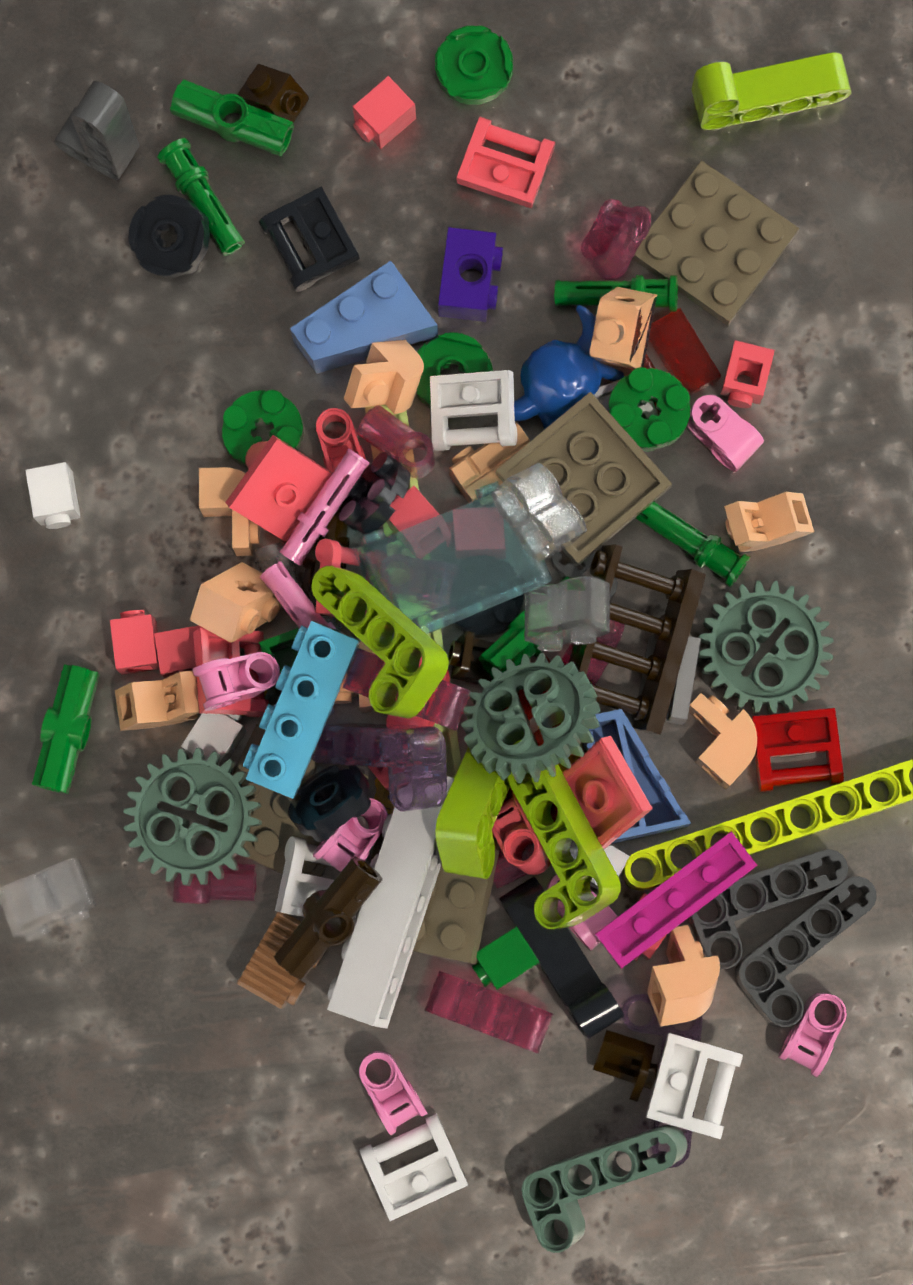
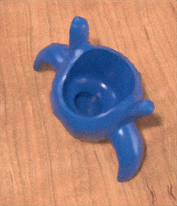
[514,305,624,430]

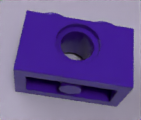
[438,227,503,322]

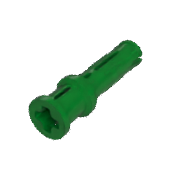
[157,138,245,256]
[554,275,678,312]
[635,501,751,587]

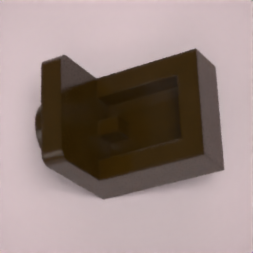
[237,64,309,123]
[448,631,495,684]
[593,1029,658,1102]

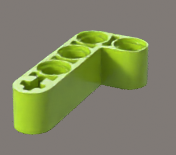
[691,52,852,130]
[311,566,449,718]
[435,740,521,879]
[508,764,621,929]

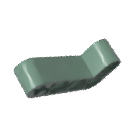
[521,1125,687,1253]

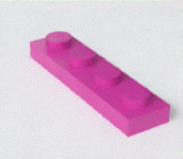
[595,831,758,969]

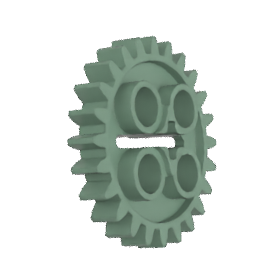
[698,581,834,715]
[461,653,601,783]
[123,748,262,886]

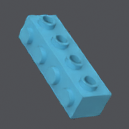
[242,621,360,799]

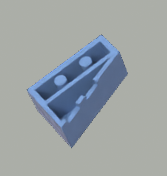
[290,261,438,374]
[582,709,691,844]

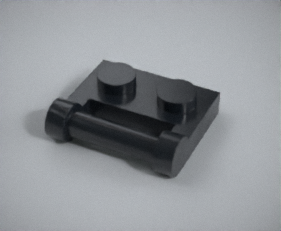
[259,186,360,292]

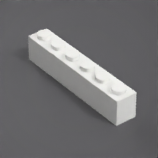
[327,765,454,1029]

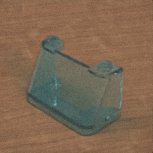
[352,481,552,640]

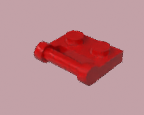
[751,708,844,792]

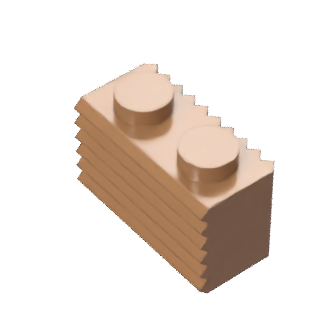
[237,912,326,1009]

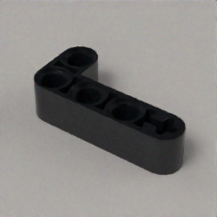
[499,876,624,1039]

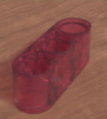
[342,648,471,731]
[424,971,554,1054]

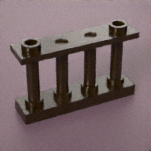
[568,544,706,735]

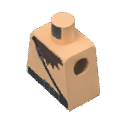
[590,287,657,370]

